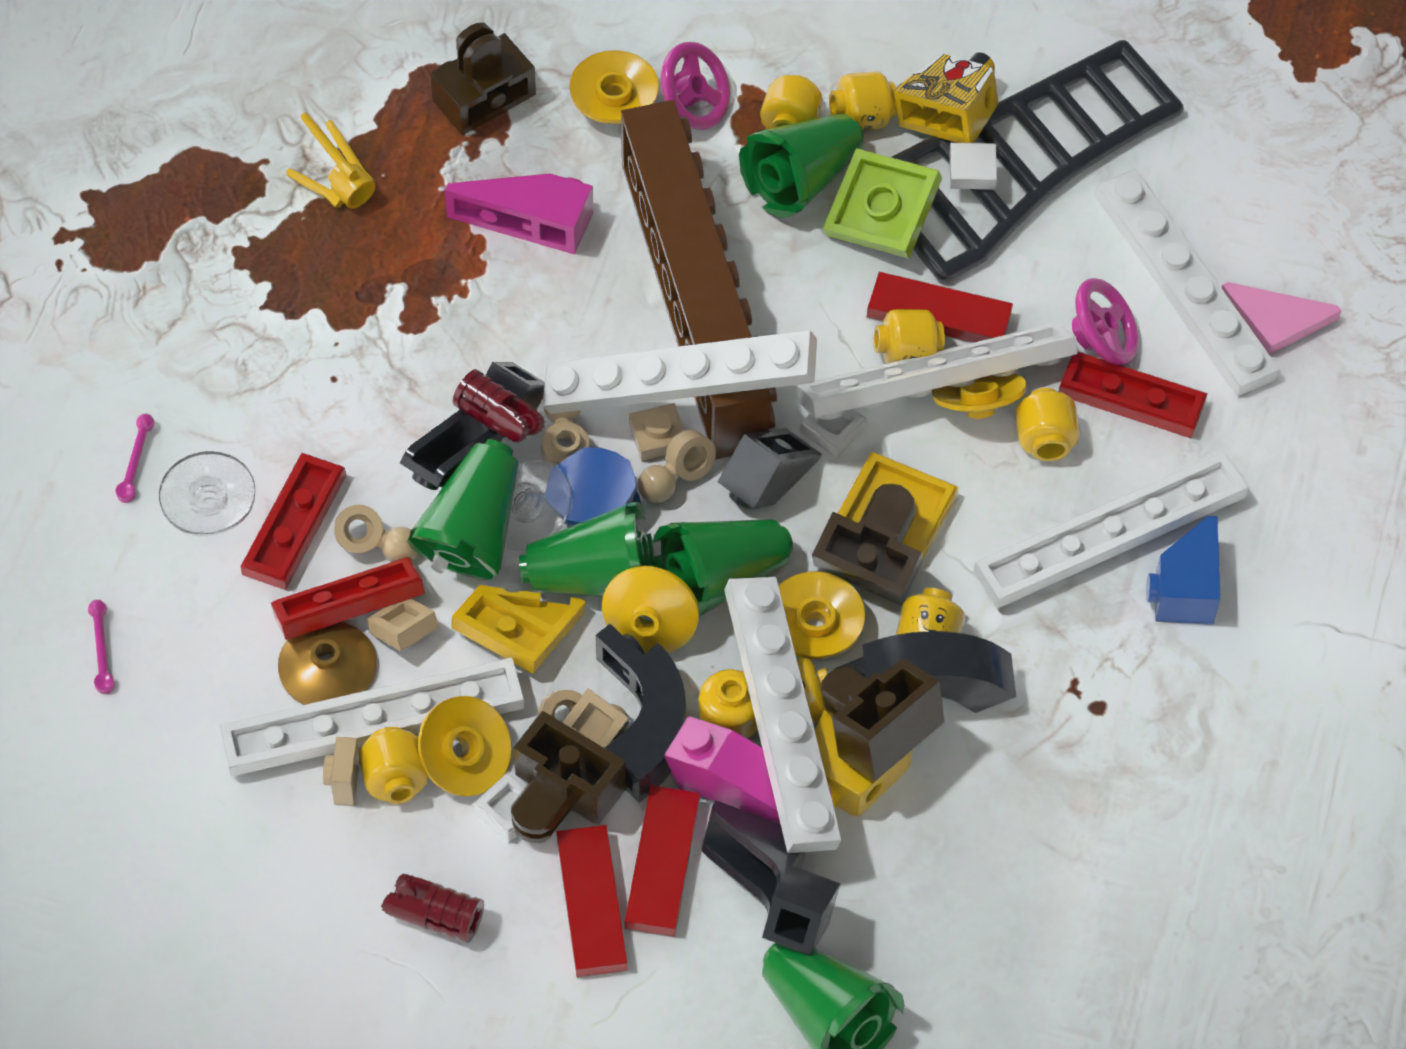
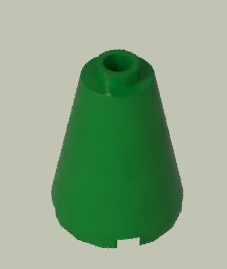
[739,114,864,218]
[407,439,519,581]
[519,502,655,597]
[653,519,793,617]
[762,943,905,1049]

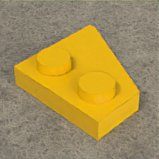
[451,585,586,674]

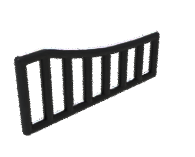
[891,40,1184,282]

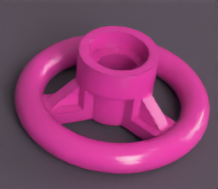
[661,42,730,130]
[1072,278,1139,365]

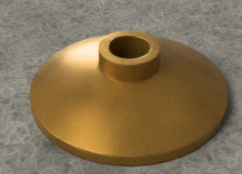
[278,622,377,705]

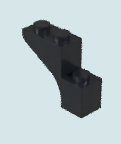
[400,362,545,490]
[701,800,841,956]

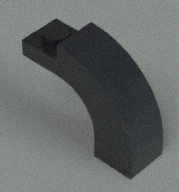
[595,624,686,803]
[834,631,1016,713]

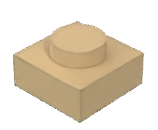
[629,403,684,462]
[367,599,438,651]
[562,688,629,748]
[323,737,360,806]

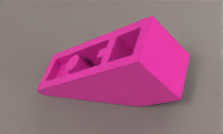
[445,173,594,255]
[664,716,832,823]

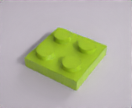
[823,148,942,259]

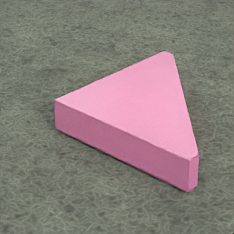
[1222,282,1342,355]

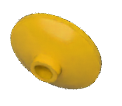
[569,50,659,124]
[932,373,1026,419]
[602,566,699,653]
[778,571,865,659]
[418,696,511,797]

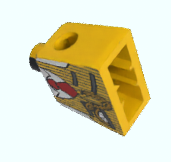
[893,52,998,143]

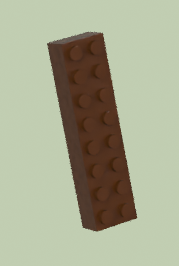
[621,100,777,460]

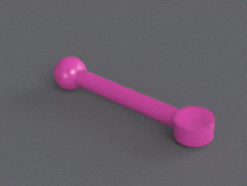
[115,413,155,503]
[88,599,115,694]

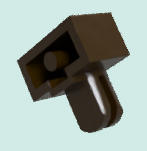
[430,22,536,135]
[812,483,922,606]
[820,658,945,781]
[511,710,627,843]

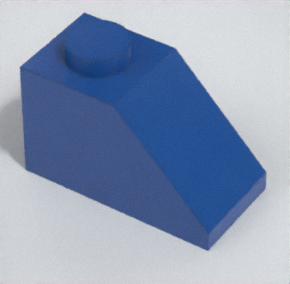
[1146,516,1220,624]

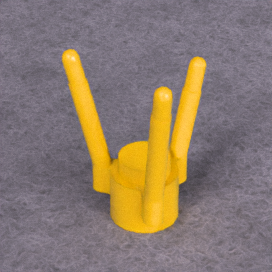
[286,112,376,209]

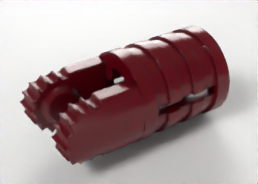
[452,369,546,443]
[381,873,484,943]

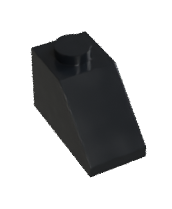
[717,428,822,509]

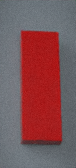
[866,271,1013,343]
[1058,351,1208,439]
[240,452,346,590]
[271,557,425,640]
[624,785,700,937]
[556,825,627,977]

